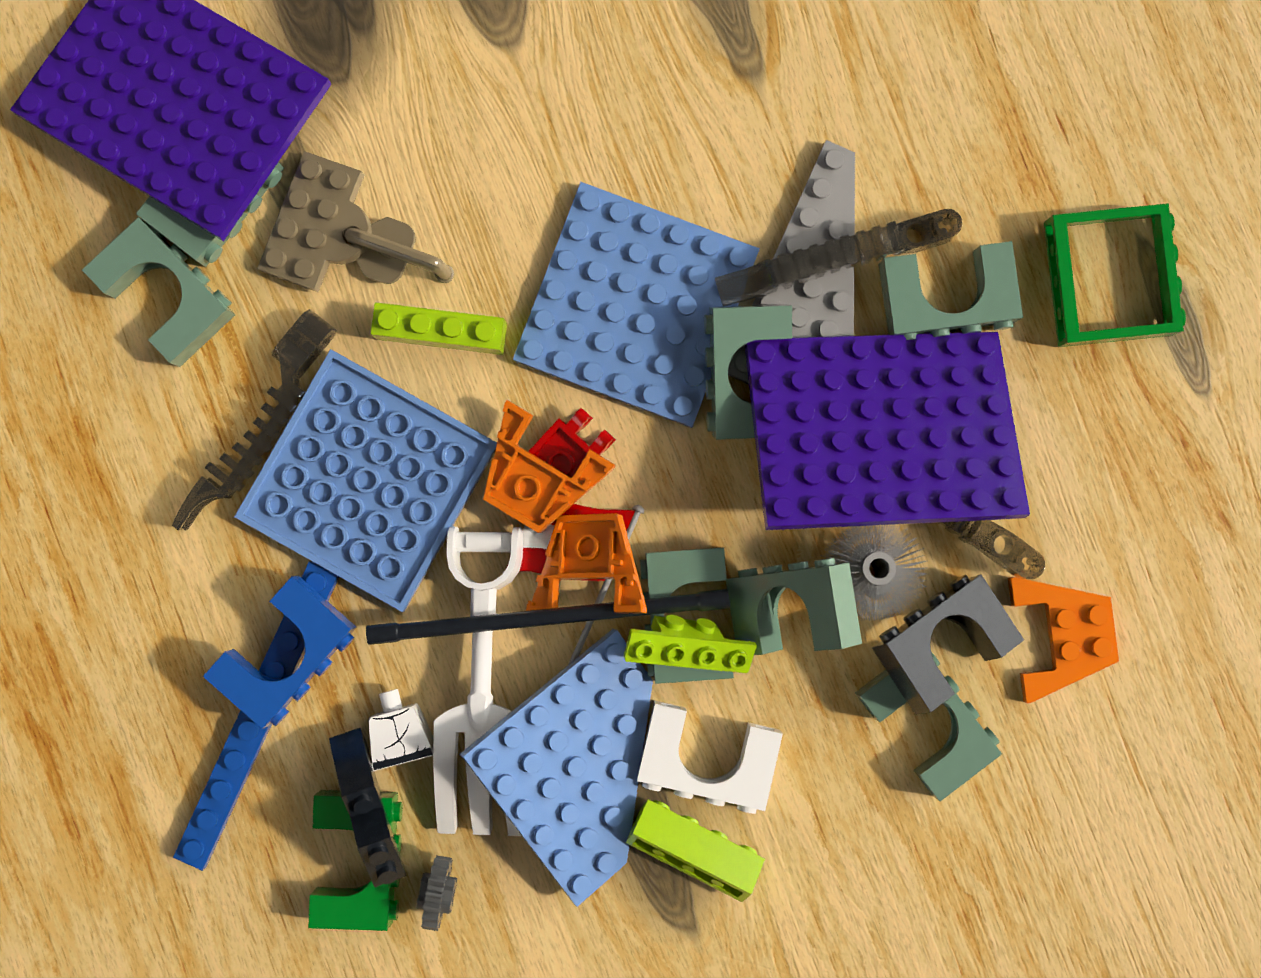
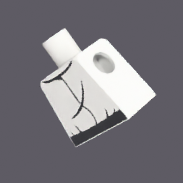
[369,689,433,771]

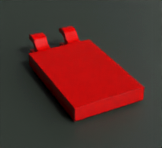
[528,408,616,533]

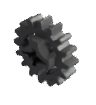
[416,855,458,931]

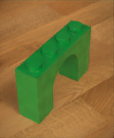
[308,790,403,931]

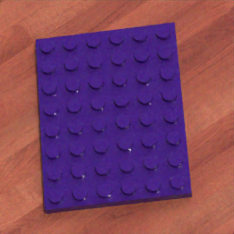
[10,0,332,242]
[744,332,1030,530]

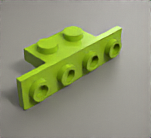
[623,615,757,673]

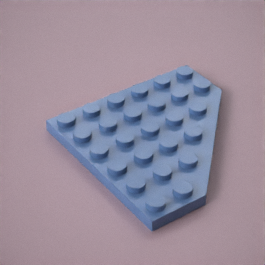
[460,629,653,907]

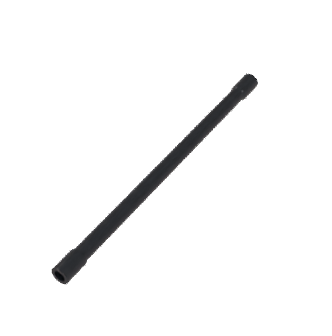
[366,589,730,645]

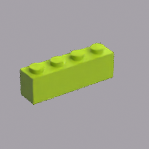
[371,302,507,355]
[625,799,765,902]

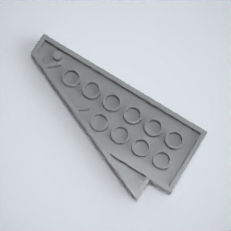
[728,140,855,384]

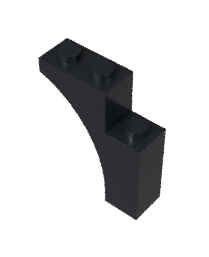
[329,728,407,887]

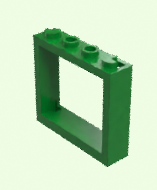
[1044,203,1186,348]

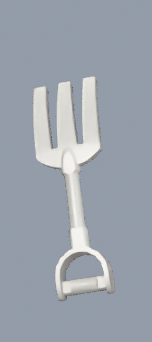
[433,526,523,836]

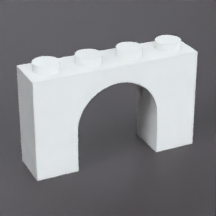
[637,700,783,814]

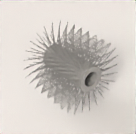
[821,524,927,621]

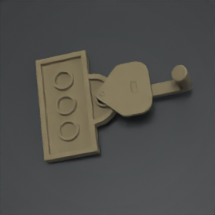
[257,151,454,292]

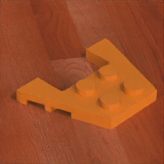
[483,400,616,533]
[526,513,647,613]
[1008,577,1119,703]

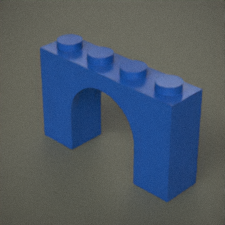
[203,576,357,729]

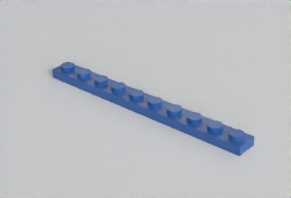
[173,561,339,871]

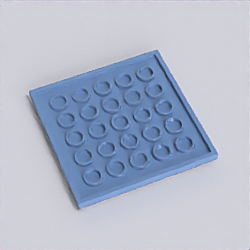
[513,182,760,428]
[234,349,497,612]

